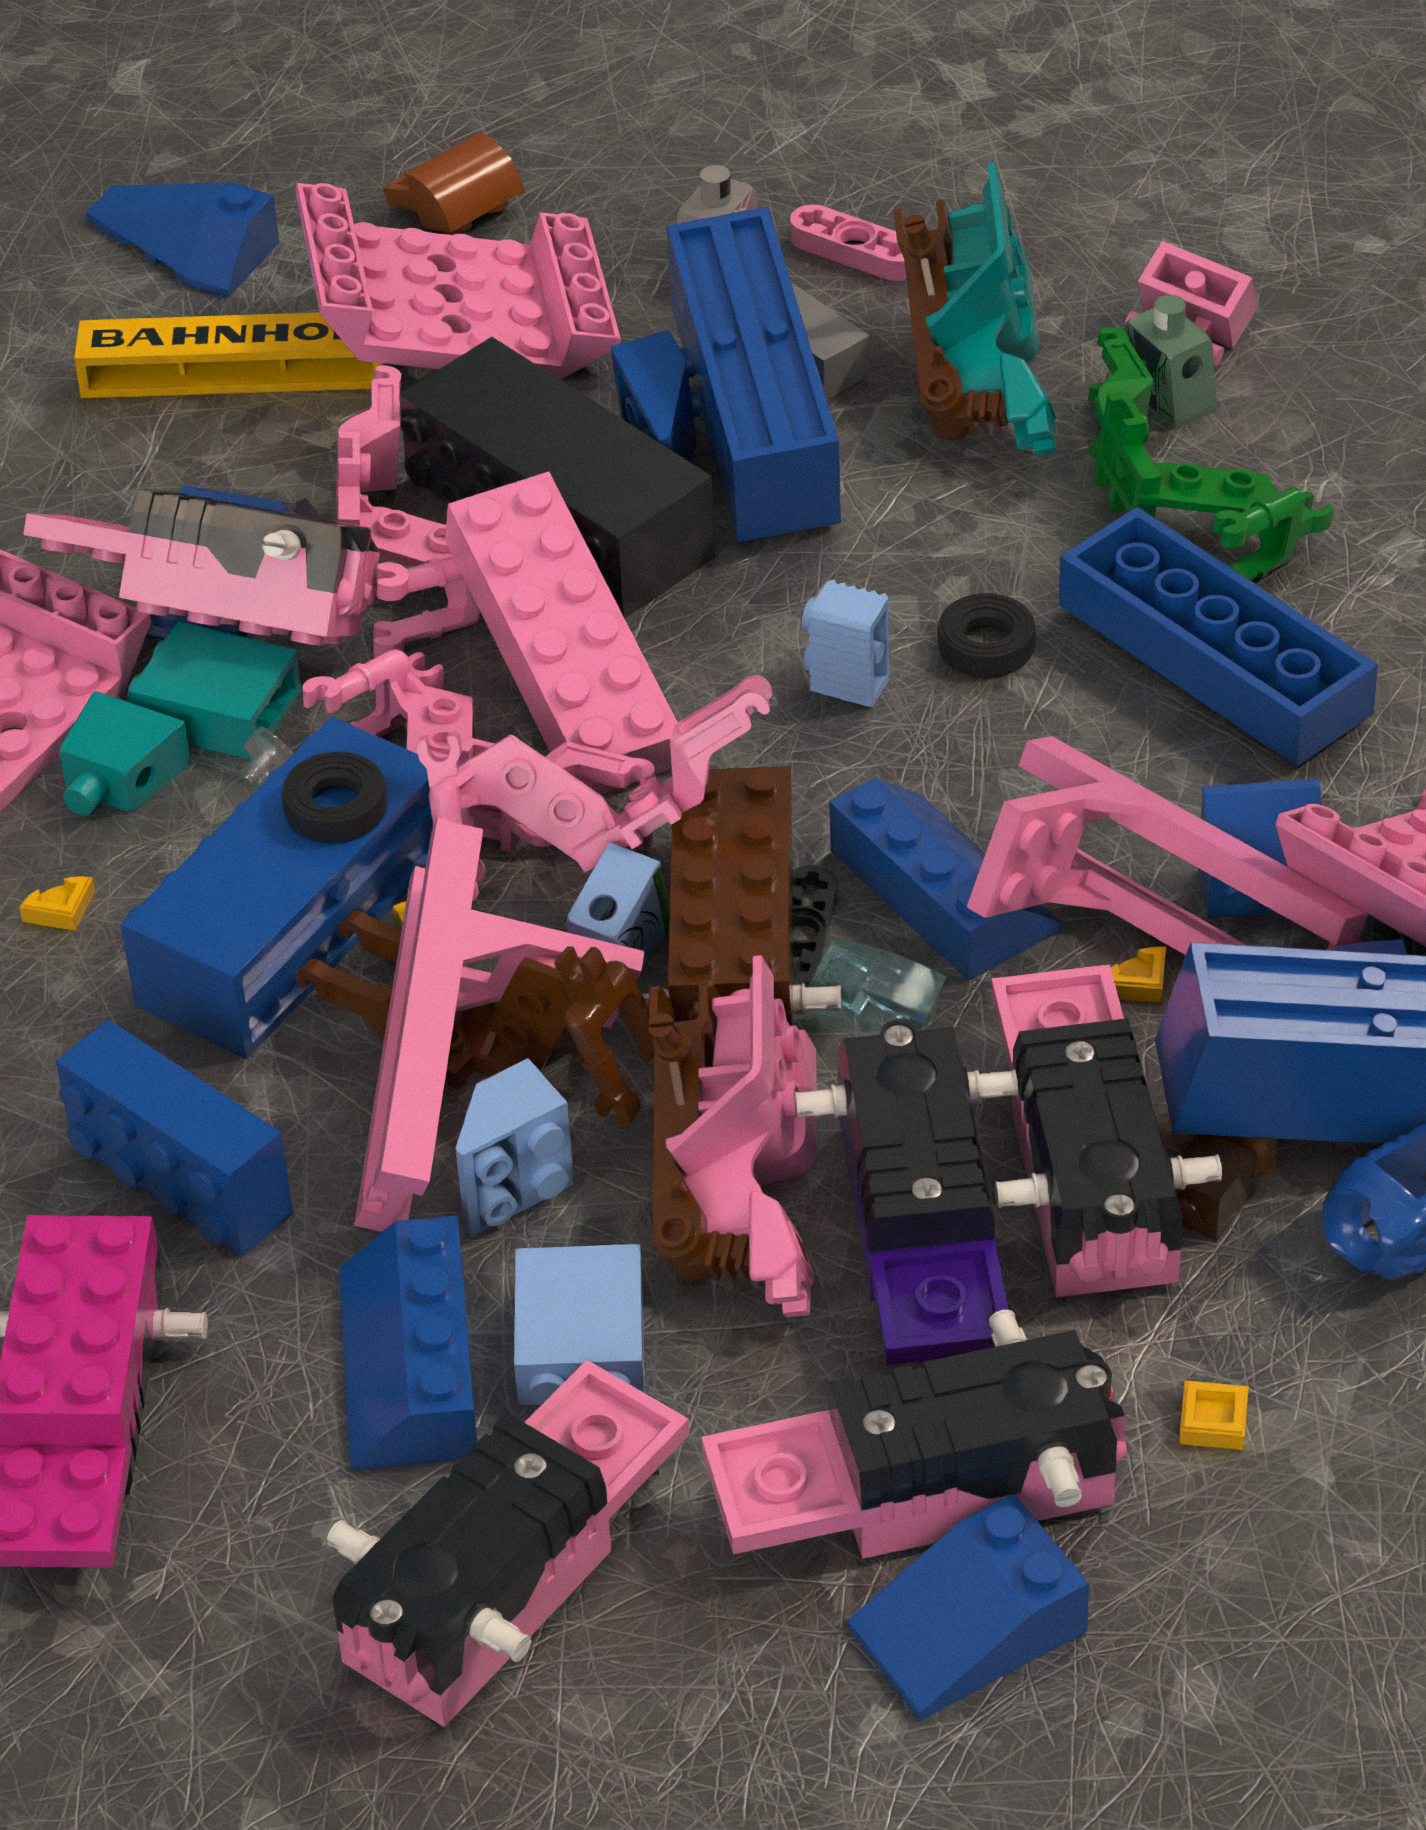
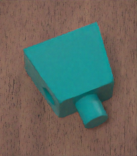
[59,691,191,816]

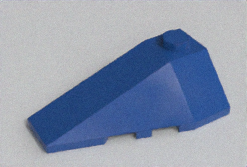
[86,182,279,298]

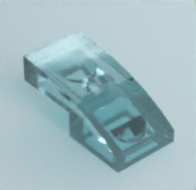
[808,940,947,1030]

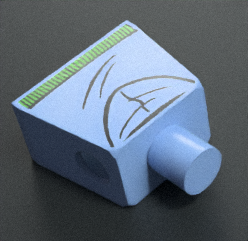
[566,842,670,967]

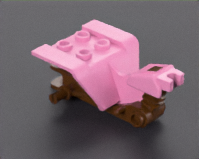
[648,955,817,1318]

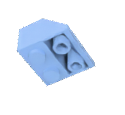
[455,1058,574,1237]

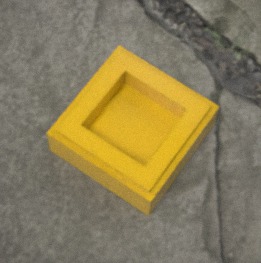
[1179,1380,1249,1450]

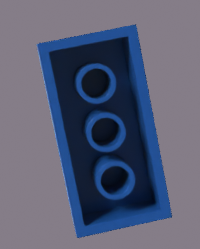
[56,1019,293,1257]

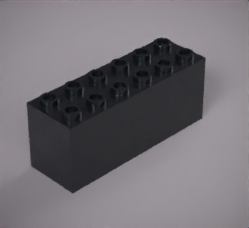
[399,337,715,619]

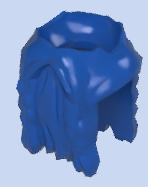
[1322,1124,1426,1280]

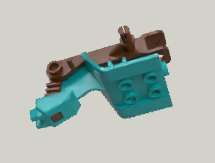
[894,162,1057,457]

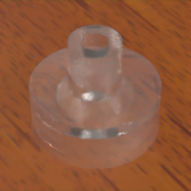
[241,726,294,786]

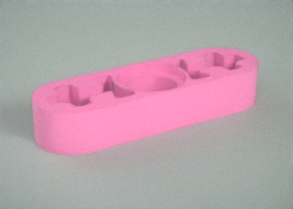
[790,205,906,282]

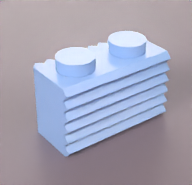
[802,580,889,708]

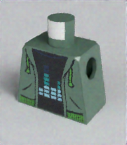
[1124,295,1217,429]

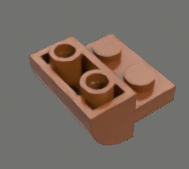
[382,133,525,235]

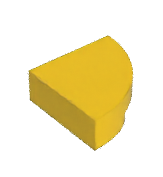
[19,876,95,931]
[1111,947,1166,1003]

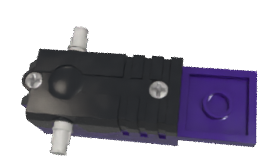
[795,1020,1018,1366]

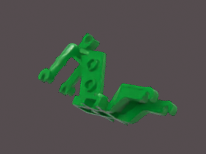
[1088,327,1334,582]

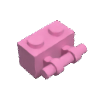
[1124,241,1257,366]

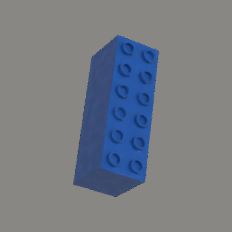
[666,207,841,543]
[121,716,433,1059]
[1155,942,1426,1144]

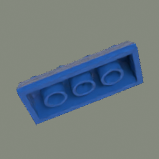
[829,777,1061,981]
[339,1215,478,1470]

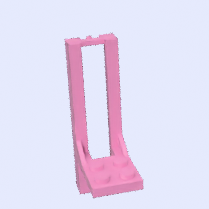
[967,736,1369,955]
[354,818,644,1232]

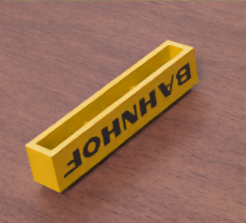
[74,312,387,399]

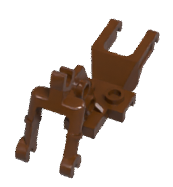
[296,910,654,1127]

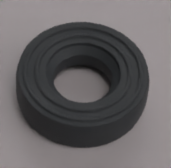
[937,593,1036,677]
[282,752,388,843]

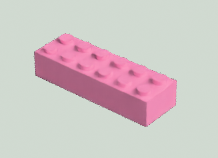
[445,472,678,795]

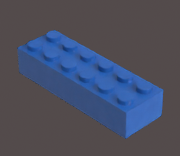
[1059,507,1378,767]

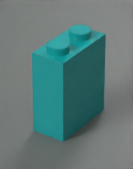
[127,621,302,761]

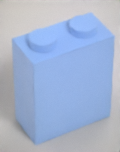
[514,1244,645,1406]

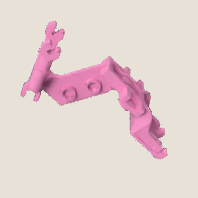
[335,365,480,657]
[303,649,655,853]
[417,675,773,901]

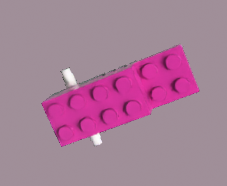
[0,1215,208,1568]

